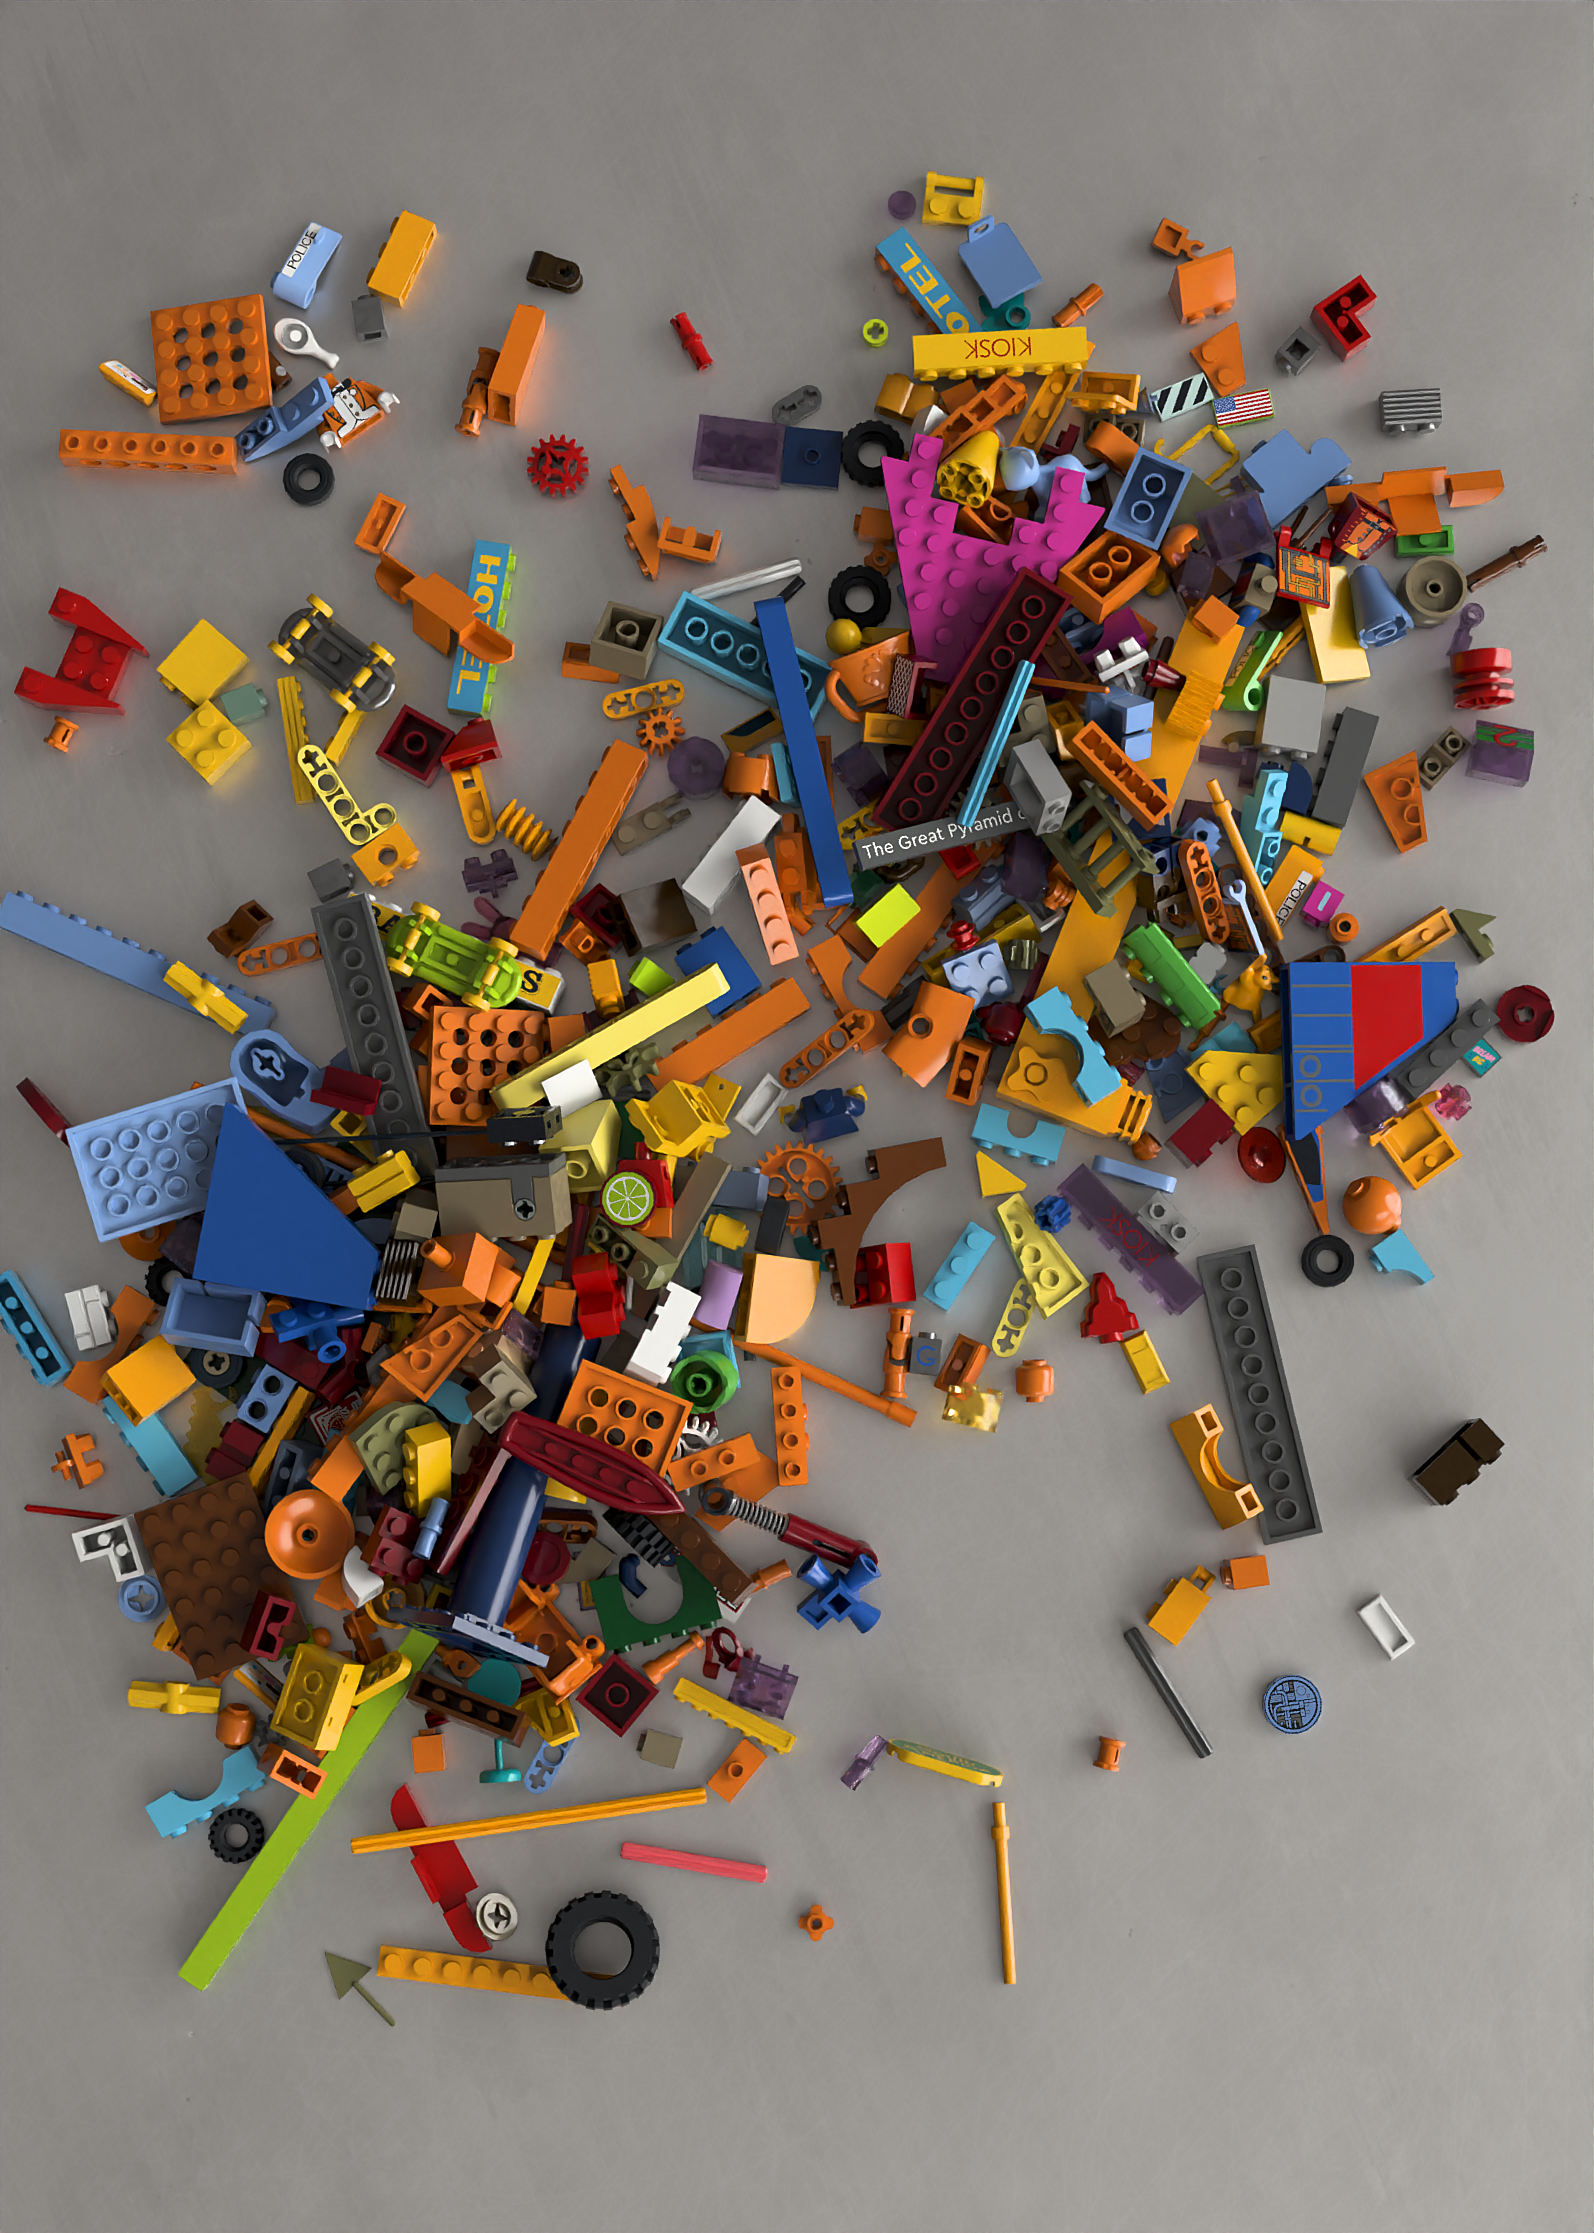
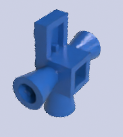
[269,1296,365,1363]
[797,1554,881,1634]

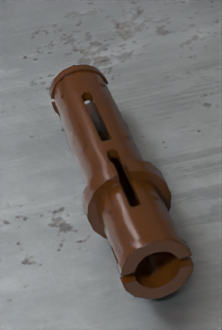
[1465,535,1548,593]

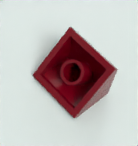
[569,883,623,954]

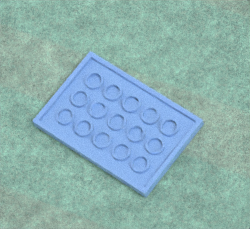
[65,1077,249,1243]

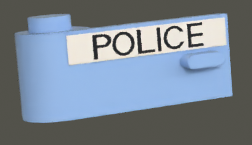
[270,221,342,309]

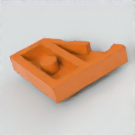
[1189,321,1246,398]

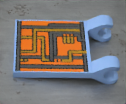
[1198,878,1265,955]

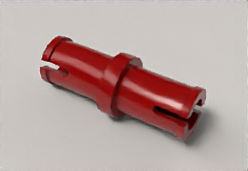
[670,312,714,371]

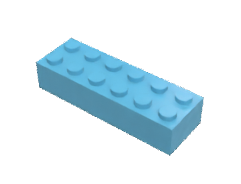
[657,590,832,724]

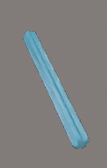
[957,660,1035,827]

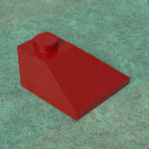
[440,718,502,774]

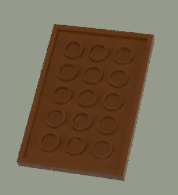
[133,1470,311,1681]

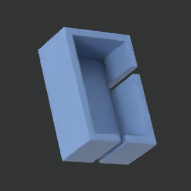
[160,1277,267,1357]

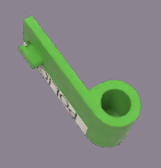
[1220,631,1284,711]

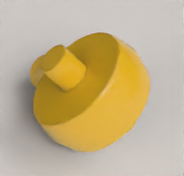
[1144,562,1170,596]

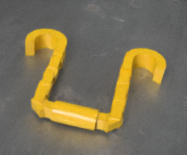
[1153,424,1240,486]

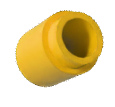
[703,1213,749,1251]

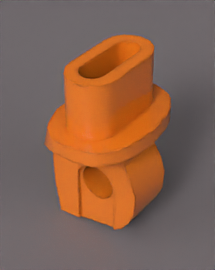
[260,1294,292,1333]
[435,1643,482,1679]

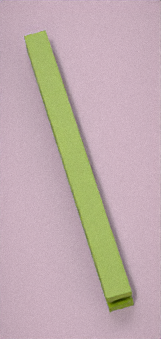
[177,1629,441,1992]

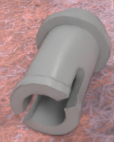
[426,1659,465,1687]

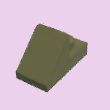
[1449,909,1496,964]

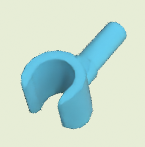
[1208,974,1228,994]

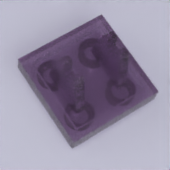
[727,1654,799,1720]

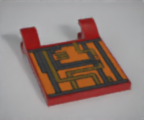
[1272,525,1332,609]

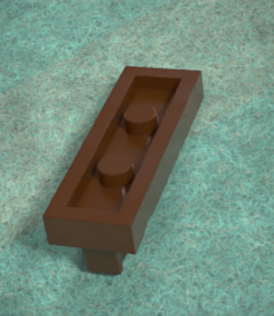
[1040,625,1094,695]

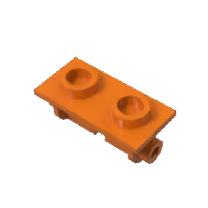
[343,1608,387,1667]

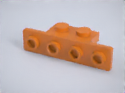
[770,1366,809,1487]

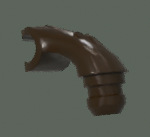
[873,856,925,884]

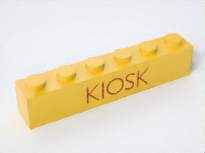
[911,326,1088,381]

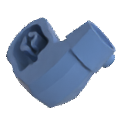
[229,1029,353,1134]

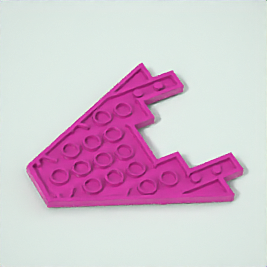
[880,433,1105,684]

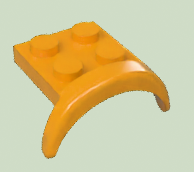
[1367,1090,1463,1190]

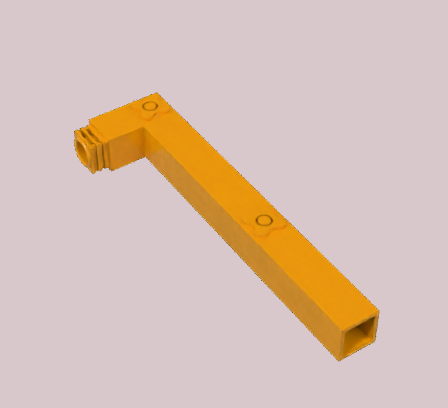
[994,606,1245,1146]

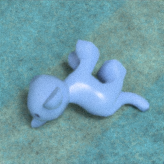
[999,446,1109,524]

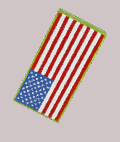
[1211,388,1274,430]

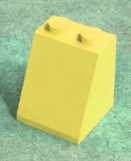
[538,1099,622,1193]

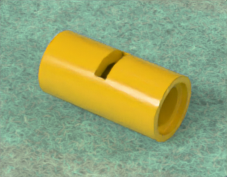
[1278,810,1341,856]

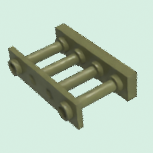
[1040,780,1160,918]

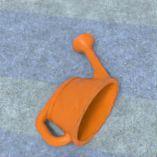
[824,630,915,724]

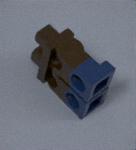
[1130,835,1192,923]

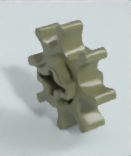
[593,1041,660,1097]

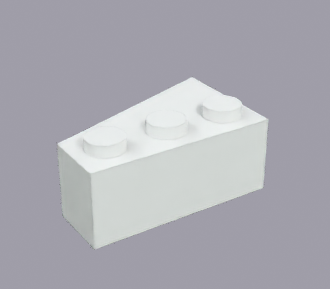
[622,1281,701,1388]

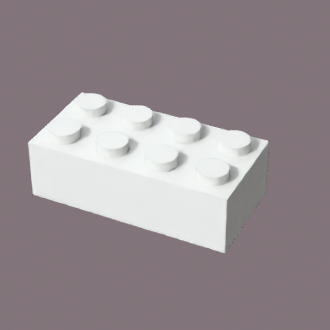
[681,795,781,917]

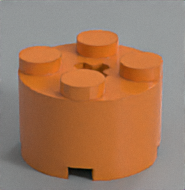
[722,752,780,805]

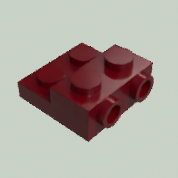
[360,1504,427,1587]

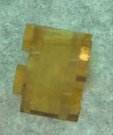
[942,1381,1004,1433]

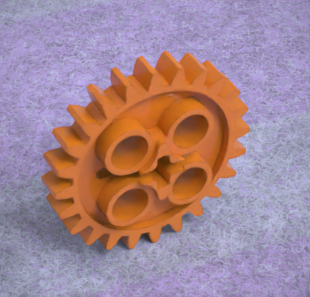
[757,1140,843,1236]

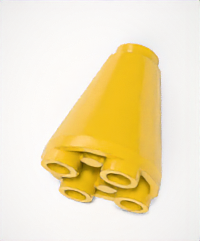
[936,430,999,508]

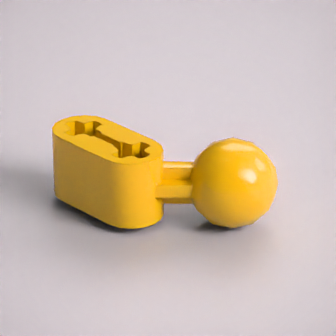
[825,619,912,655]

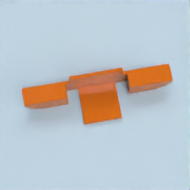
[1324,466,1505,537]
[375,550,515,664]

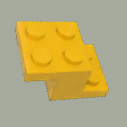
[625,1079,731,1158]

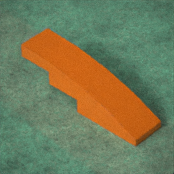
[928,374,1024,465]

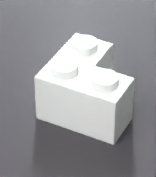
[71,1511,154,1582]

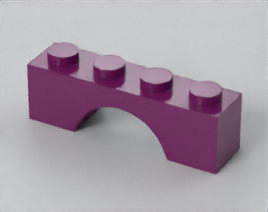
[1033,606,1150,701]

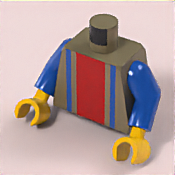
[1224,541,1278,627]

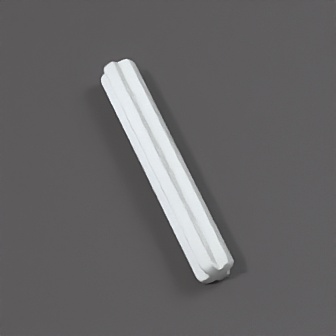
[690,557,801,601]

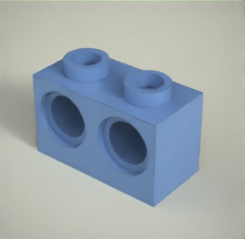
[236,1364,300,1434]

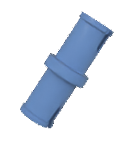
[412,1497,450,1560]

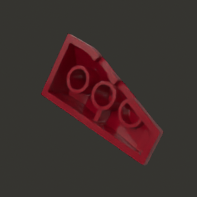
[254,1326,338,1390]

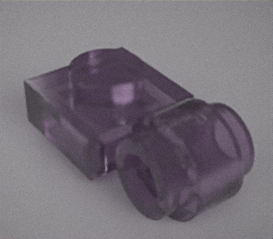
[1446,603,1484,656]

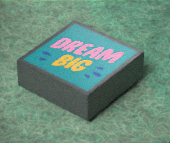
[1461,1037,1502,1078]

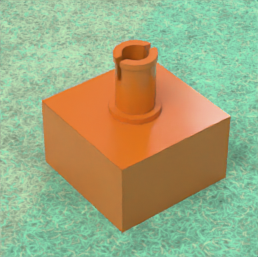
[416,1232,498,1307]

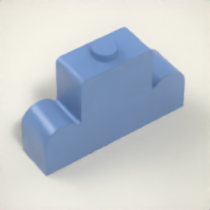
[1240,429,1352,541]

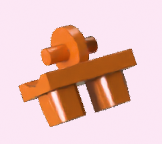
[558,918,611,967]
[51,1433,104,1489]

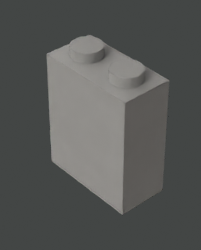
[1253,675,1327,761]

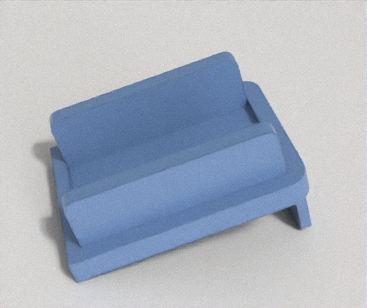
[958,214,1042,309]

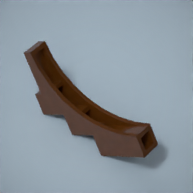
[808,1137,947,1306]

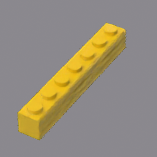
[277,676,318,805]
[673,1676,796,1755]

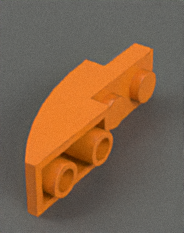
[608,464,660,582]

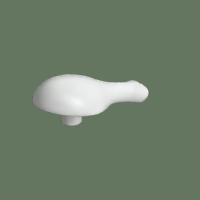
[273,318,339,369]

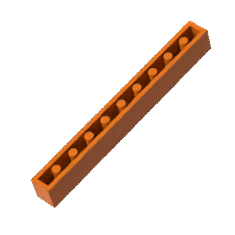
[306,1242,517,1503]

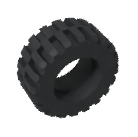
[545,1890,660,2011]

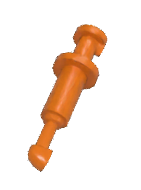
[1187,995,1232,1051]

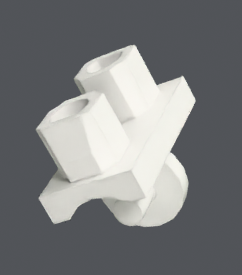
[1093,636,1149,689]

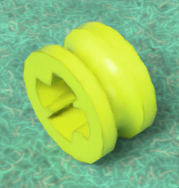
[863,319,889,348]

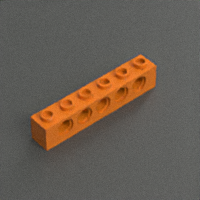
[58,429,238,475]

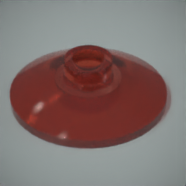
[1237,1126,1286,1184]

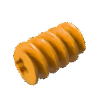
[495,798,559,862]

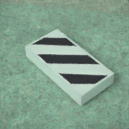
[1150,372,1214,422]

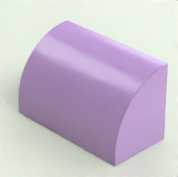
[693,1259,743,1331]

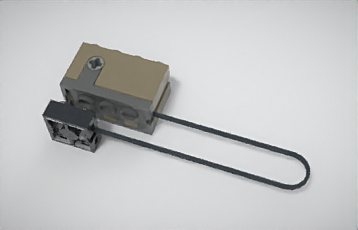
[273,1105,572,1242]

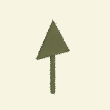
[325,1952,396,2027]

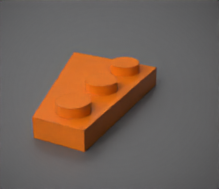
[1363,750,1428,855]
[379,1314,483,1403]

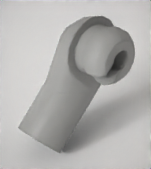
[366,1344,394,1386]

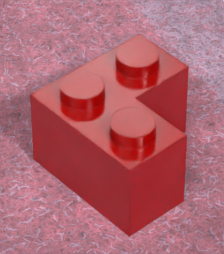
[1309,274,1377,362]
[571,1251,626,1340]

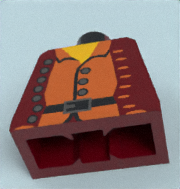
[1327,491,1398,564]

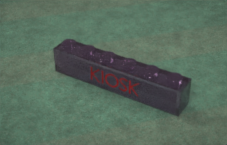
[1056,1163,1206,1316]

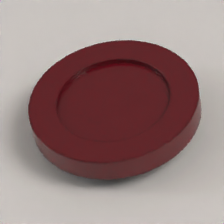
[521,1532,571,1586]

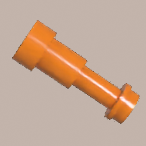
[641,1630,706,1685]

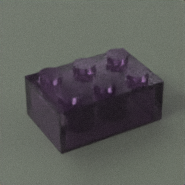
[692,414,786,490]

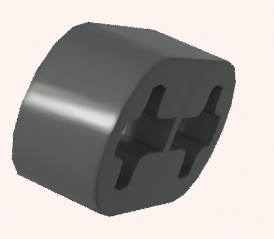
[772,385,822,429]

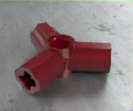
[315,1325,372,1410]

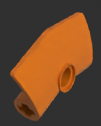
[881,981,975,1088]

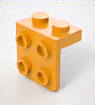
[1064,371,1141,415]

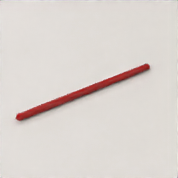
[24,1504,121,1520]

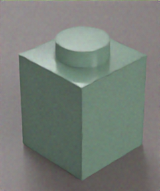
[220,683,268,727]

